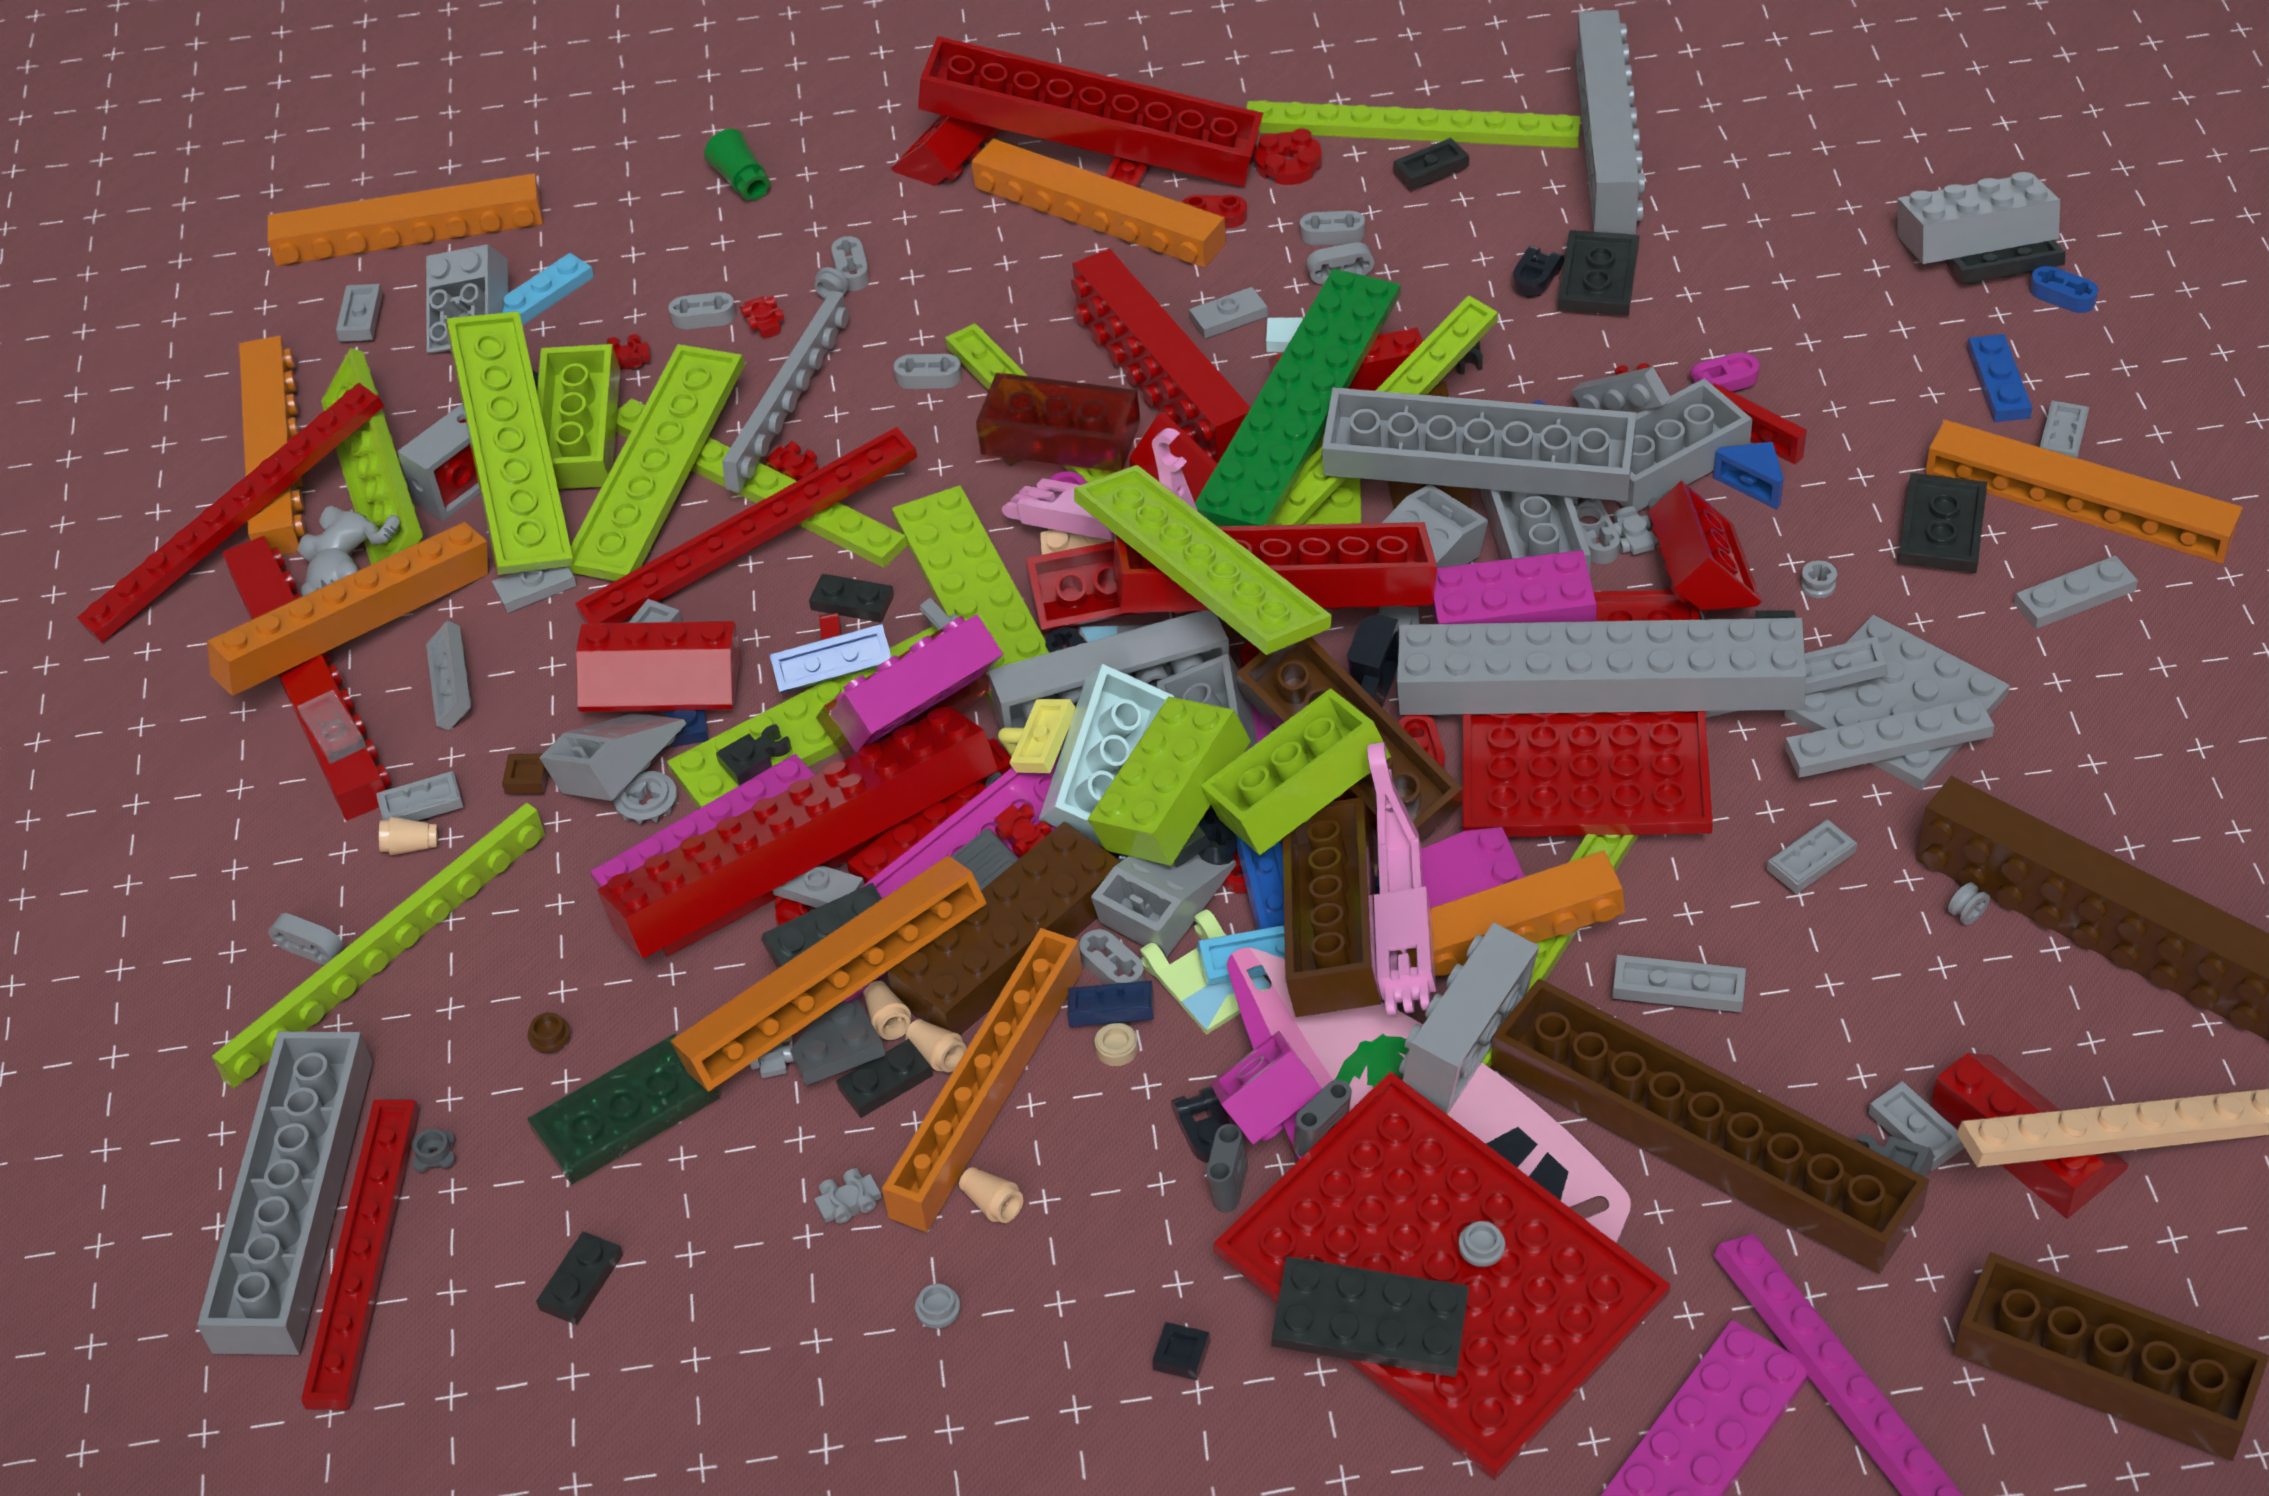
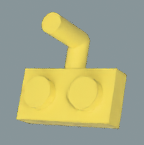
[998,699,1076,773]

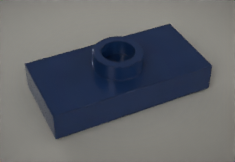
[1067,981,1154,1027]

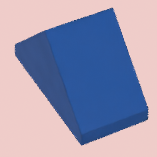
[1713,442,1784,510]

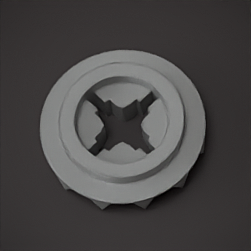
[613,771,678,825]

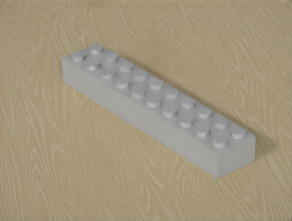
[1397,618,1806,715]

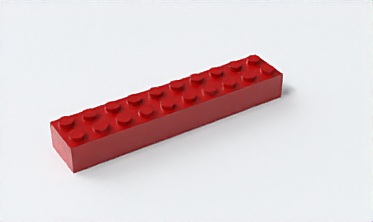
[918,36,1263,187]
[596,706,998,959]

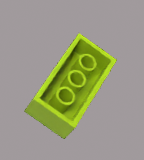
[537,344,620,489]
[1200,688,1391,855]
[1087,696,1251,866]

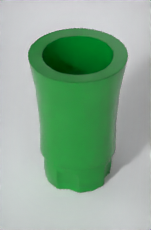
[704,128,771,201]

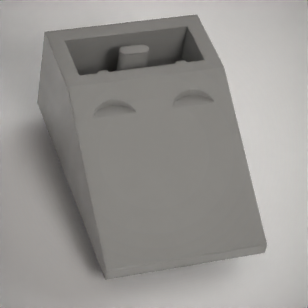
[426,244,508,355]
[1382,484,1488,568]
[539,713,686,801]
[1091,853,1236,958]

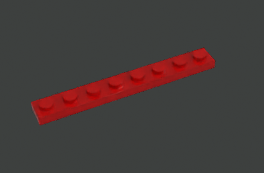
[301,1099,419,1410]

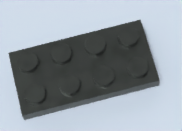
[1271,1256,1469,1377]

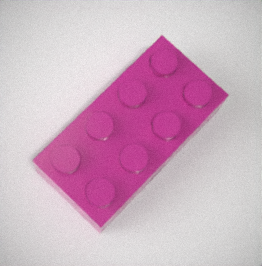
[1431,550,1596,624]
[830,614,1003,753]

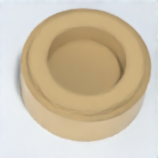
[1095,1023,1138,1066]

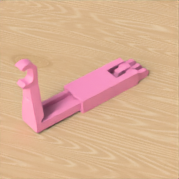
[1002,428,1198,541]
[1367,742,1436,1016]

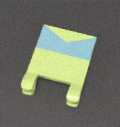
[1140,909,1271,1035]

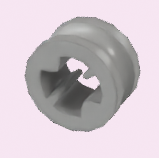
[1801,560,1837,599]
[1948,882,1990,925]

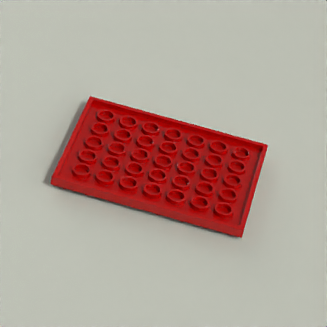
[1463,590,1713,837]
[1213,1071,1671,1480]

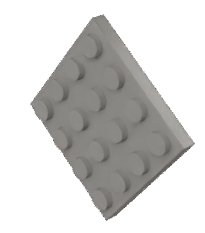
[1784,614,2010,791]

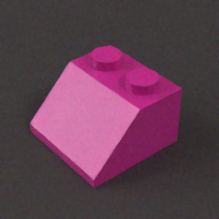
[1210,1031,1322,1145]

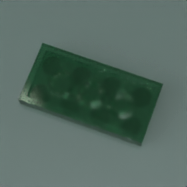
[527,1033,720,1185]

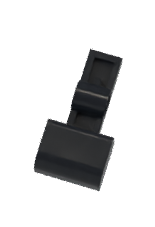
[1347,615,1399,708]

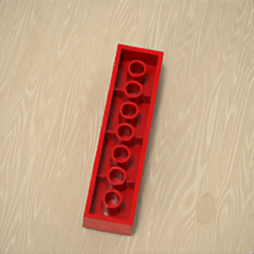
[1071,248,1251,464]
[1114,522,1437,614]

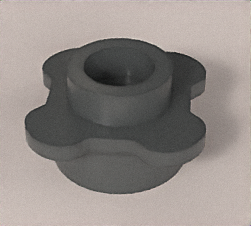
[412,1129,455,1172]

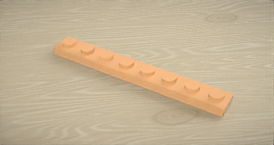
[1957,1089,2269,1167]

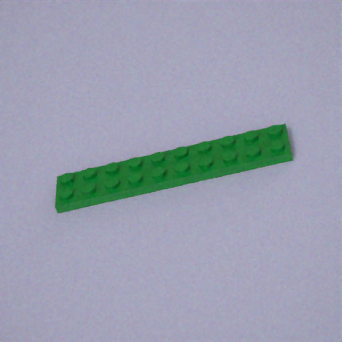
[1195,268,1401,526]

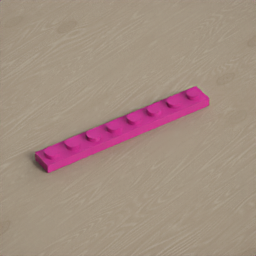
[1713,1233,1964,1496]

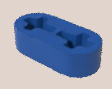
[2030,266,2098,313]

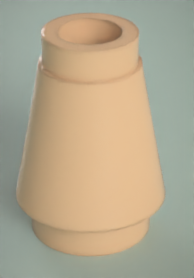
[379,816,438,856]
[863,981,911,1040]
[906,1019,967,1072]
[959,1167,1023,1223]

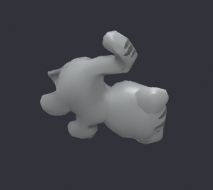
[297,506,401,597]

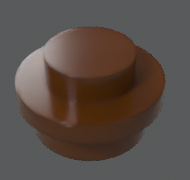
[528,1012,570,1053]

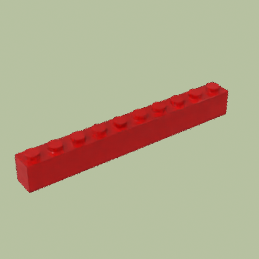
[222,536,392,821]

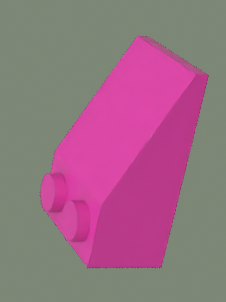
[1377,827,1525,908]

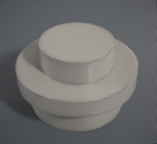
[814,267,849,299]
[1459,1221,1505,1267]
[915,1284,961,1328]

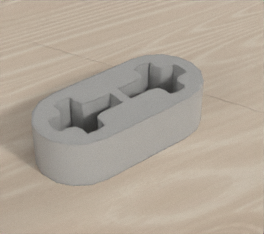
[1300,211,1366,246]
[831,236,870,291]
[1306,242,1375,284]
[668,292,736,330]
[893,354,962,389]
[268,913,344,965]
[1079,929,1145,985]

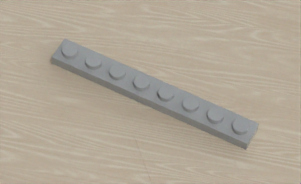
[722,290,849,492]

